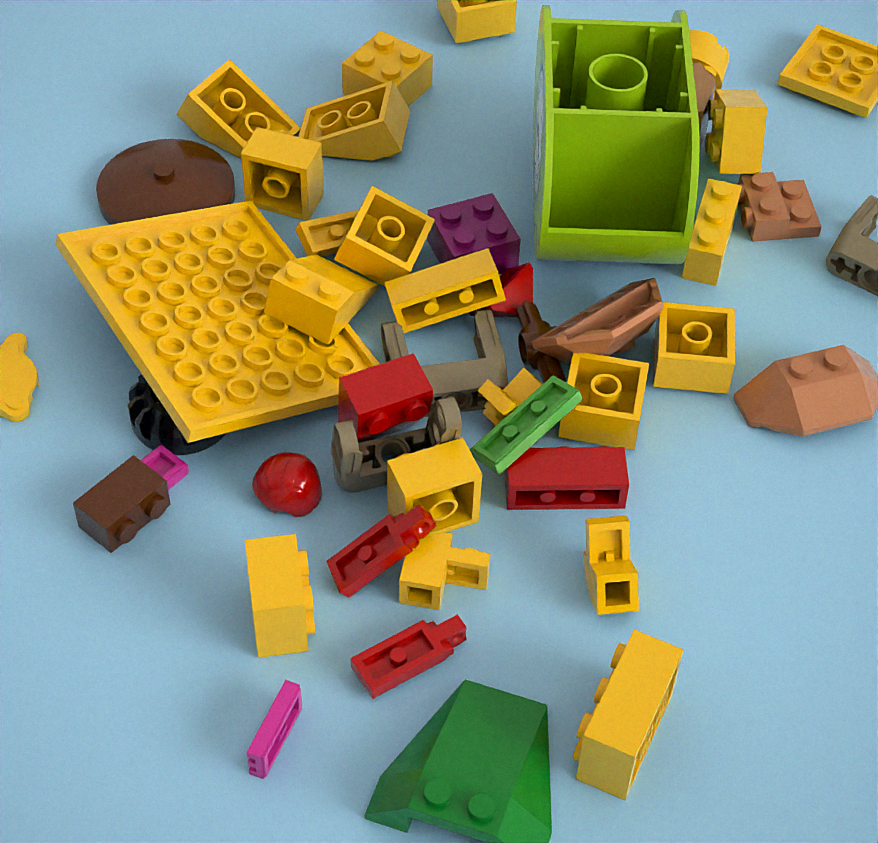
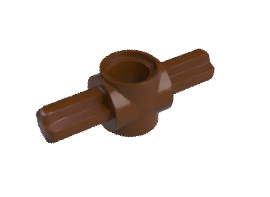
[516,301,566,383]

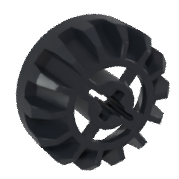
[128,374,226,455]

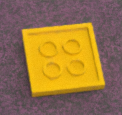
[777,24,878,118]

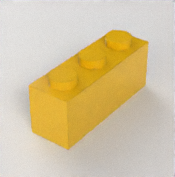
[682,178,742,286]
[384,248,506,333]

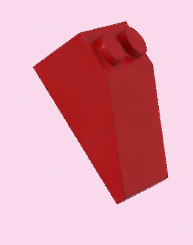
[338,353,433,443]

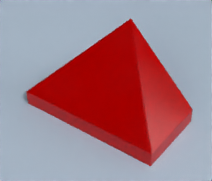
[468,262,533,317]

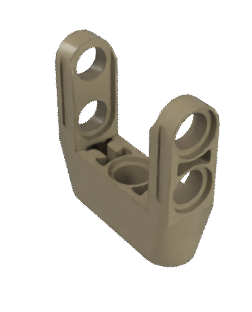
[826,195,878,296]
[381,309,508,417]
[330,397,462,493]

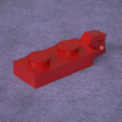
[326,505,437,598]
[350,614,467,699]

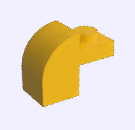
[477,367,543,425]
[583,515,639,615]
[399,533,491,610]

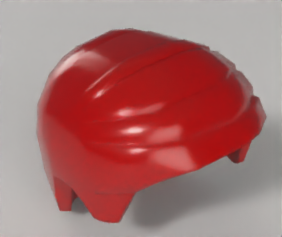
[252,452,322,517]

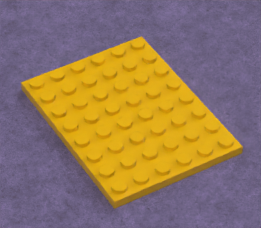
[56,200,380,443]

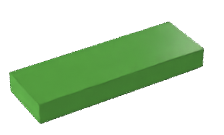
[470,375,583,475]

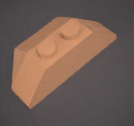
[531,278,664,365]
[733,345,878,437]

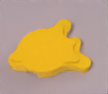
[0,333,39,422]

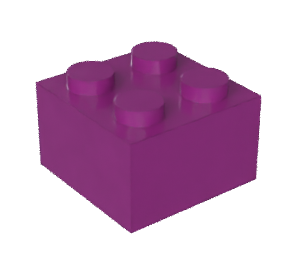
[427,193,521,274]

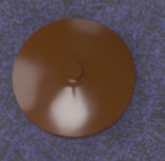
[96,139,235,225]

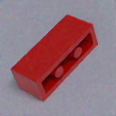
[504,446,629,510]

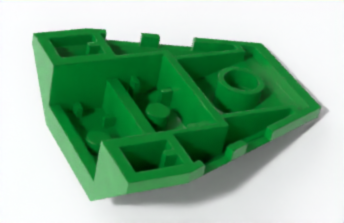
[365,679,552,843]

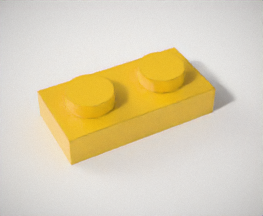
[295,210,358,257]

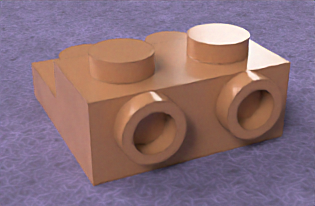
[737,172,822,242]

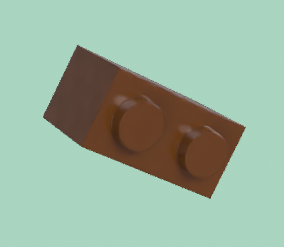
[73,455,171,553]

